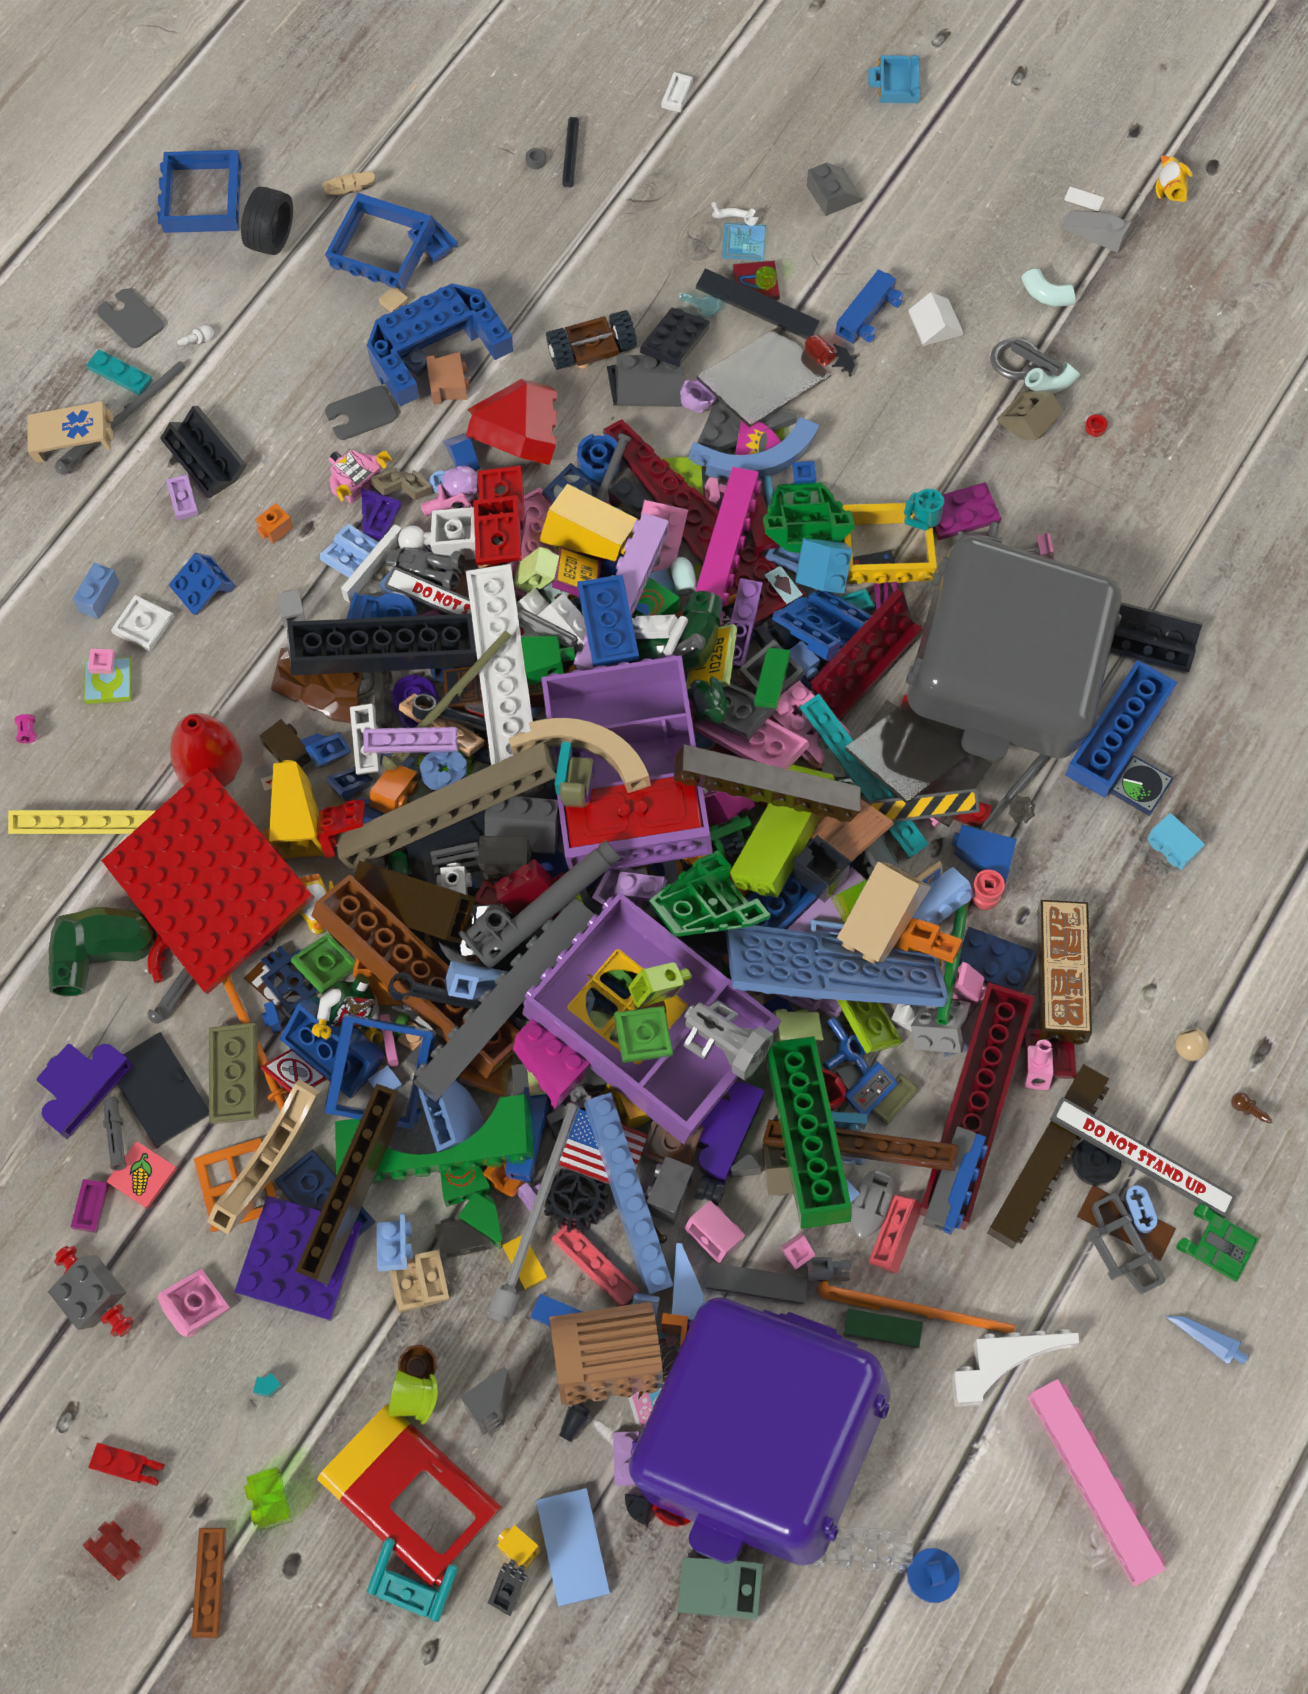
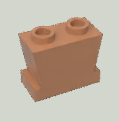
[426,352,470,405]

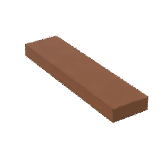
[191,1528,227,1638]

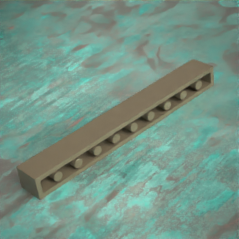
[336,742,557,870]

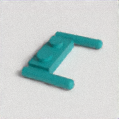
[366,1538,458,1622]

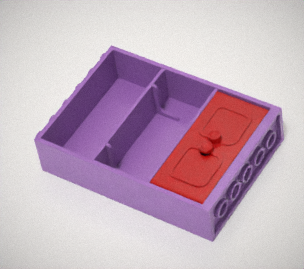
[541,655,713,871]

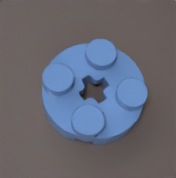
[420,752,467,791]

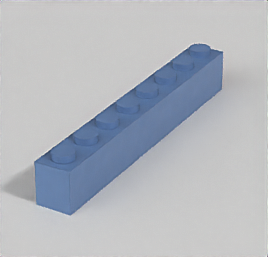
[584,1093,673,1295]

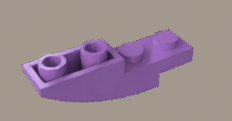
[730,578,762,667]

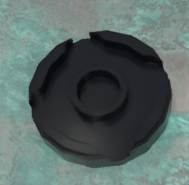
[1071,1140,1122,1186]

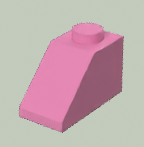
[952,962,986,1006]

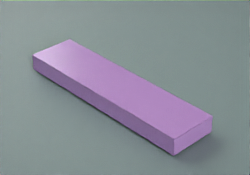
[364,727,458,753]

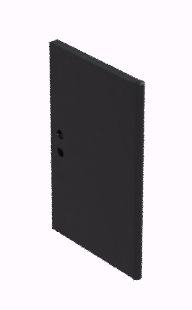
[117,1032,209,1148]

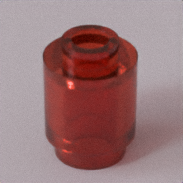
[804,334,836,366]

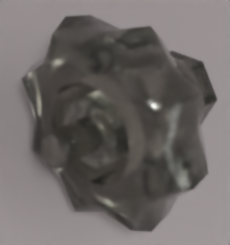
[1008,796,1036,824]

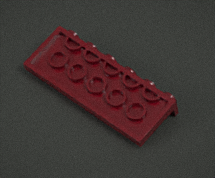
[811,589,923,721]

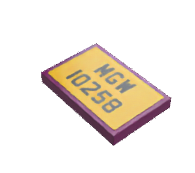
[552,546,601,597]

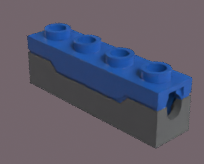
[923,1126,988,1235]

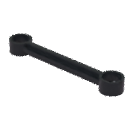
[412,694,487,732]
[388,972,530,1027]

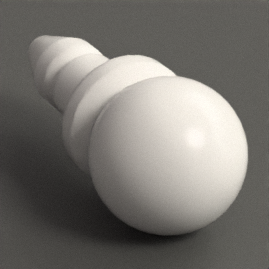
[177,325,214,345]

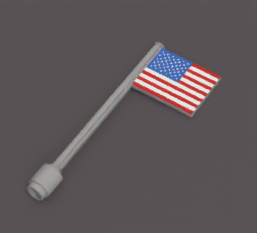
[488,1102,648,1325]

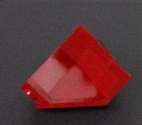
[466,379,557,465]

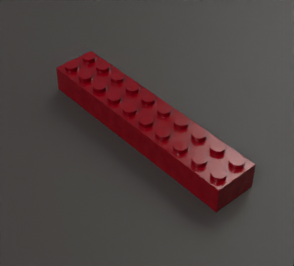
[918,982,1035,1230]

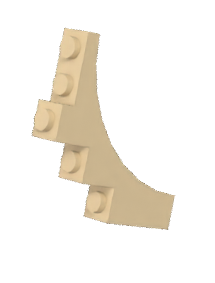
[207,1079,320,1235]

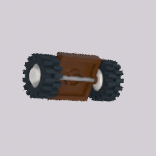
[546,310,637,370]

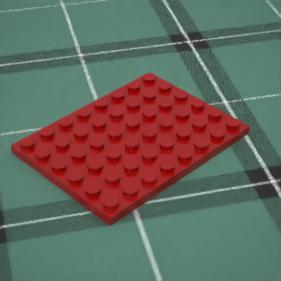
[101,768,315,994]

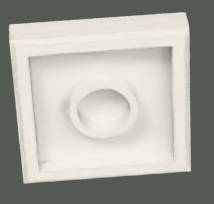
[111,595,174,652]

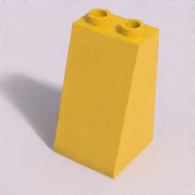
[539,484,639,561]
[269,760,325,859]

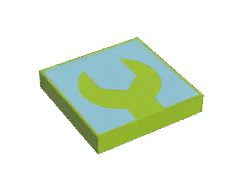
[84,657,132,704]

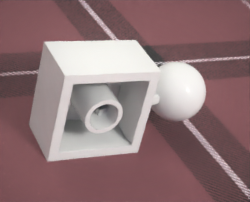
[398,507,476,560]

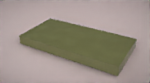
[209,1022,259,1124]

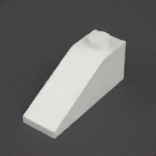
[350,704,381,775]

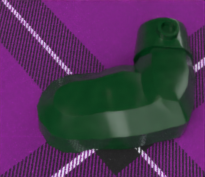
[627,591,723,671]
[48,907,157,997]

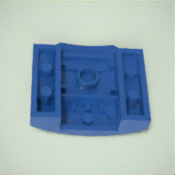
[772,590,871,661]

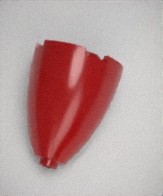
[170,713,242,787]

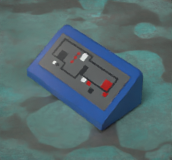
[845,1062,898,1115]

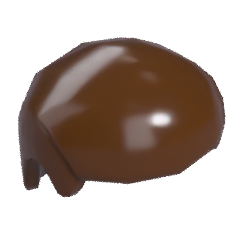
[398,1345,437,1380]

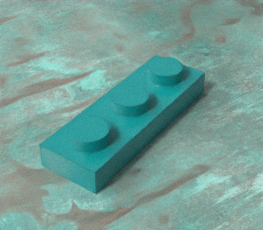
[86,349,153,395]

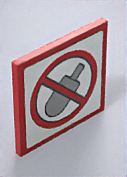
[261,1049,326,1092]

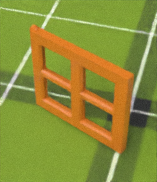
[194,1138,277,1232]

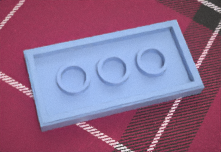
[536,1488,610,1607]

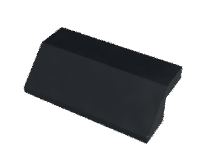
[160,406,247,498]
[1110,602,1202,672]

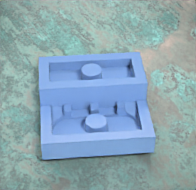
[320,524,379,578]

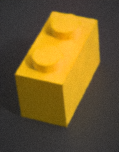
[497,1525,541,1572]

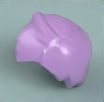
[680,379,718,413]
[442,466,479,504]

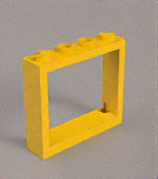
[842,503,937,584]

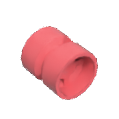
[971,870,1005,910]

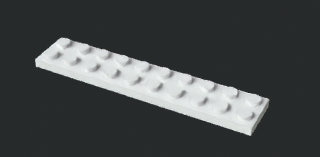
[466,564,533,765]

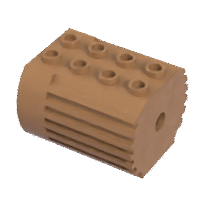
[549,1302,663,1405]

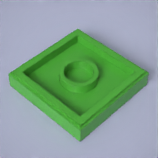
[291,933,355,995]
[614,1006,673,1063]

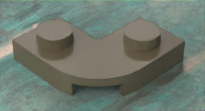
[371,468,433,500]

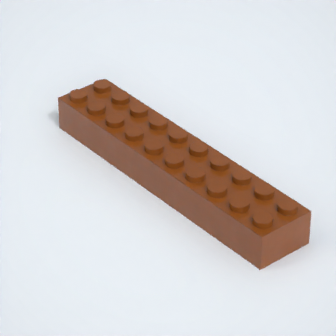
[311,874,519,1079]

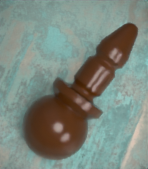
[1231,1092,1272,1123]

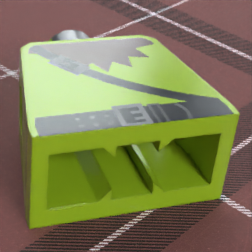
[628,962,692,1009]

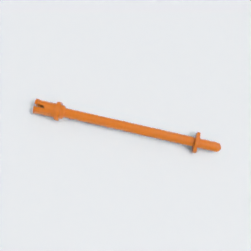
[222,972,289,1111]

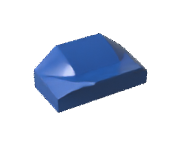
[301,732,352,769]

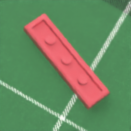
[552,1225,640,1307]

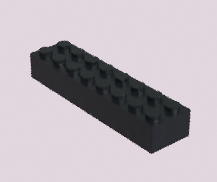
[287,614,476,676]

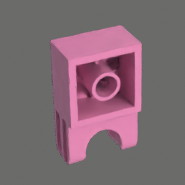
[768,681,852,769]

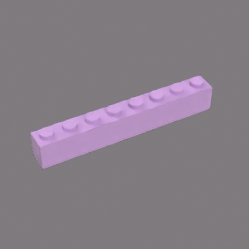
[574,512,669,671]

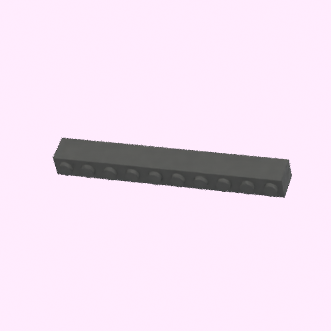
[413,898,595,1102]

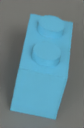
[1147,813,1205,871]

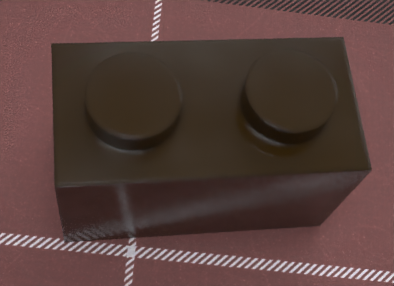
[259,719,311,768]

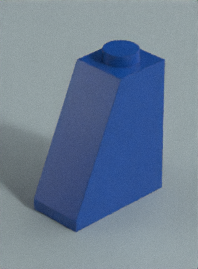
[952,825,1017,887]

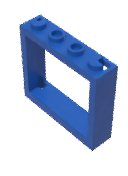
[157,150,242,233]
[325,193,436,290]
[324,1013,435,1129]

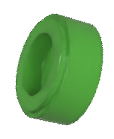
[392,1012,411,1037]

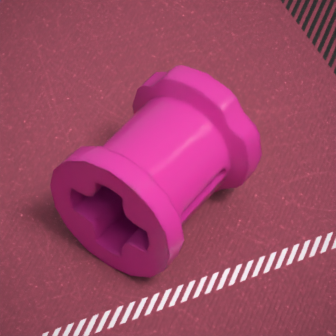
[14,714,37,744]

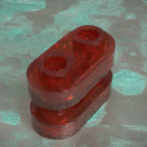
[82,1520,142,1581]

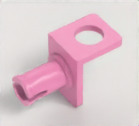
[421,484,472,517]
[1025,1040,1053,1090]

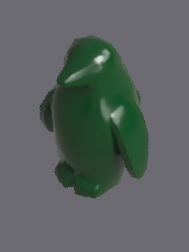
[687,676,729,724]

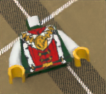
[312,974,383,1043]

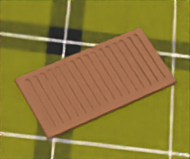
[765,764,894,862]

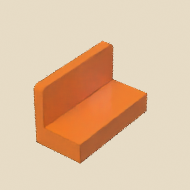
[661,1313,688,1350]

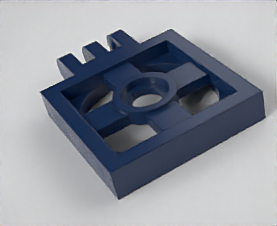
[260,946,320,1015]

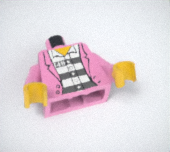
[329,450,392,504]

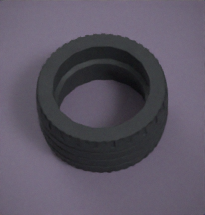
[241,186,293,255]

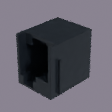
[792,835,851,903]

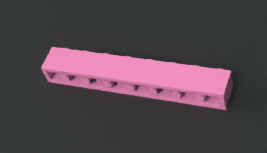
[1028,1379,1166,1587]

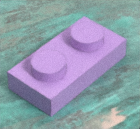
[166,474,199,521]
[614,872,667,901]
[613,1431,639,1487]

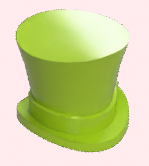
[388,1370,438,1425]

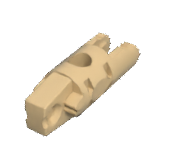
[322,171,376,196]

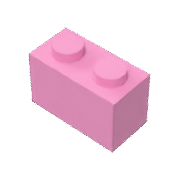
[684,1201,746,1264]

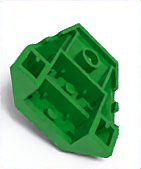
[763,482,855,553]
[649,851,771,937]

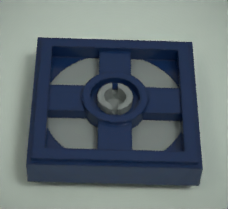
[541,463,600,504]

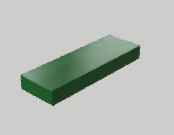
[754,648,791,709]

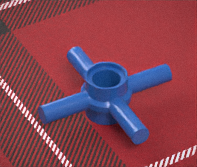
[823,1016,870,1076]

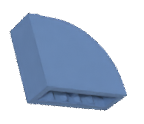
[417,1080,485,1152]

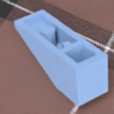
[672,1243,704,1323]

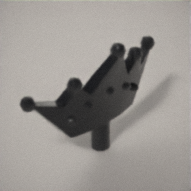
[831,343,857,377]

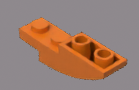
[894,918,962,963]

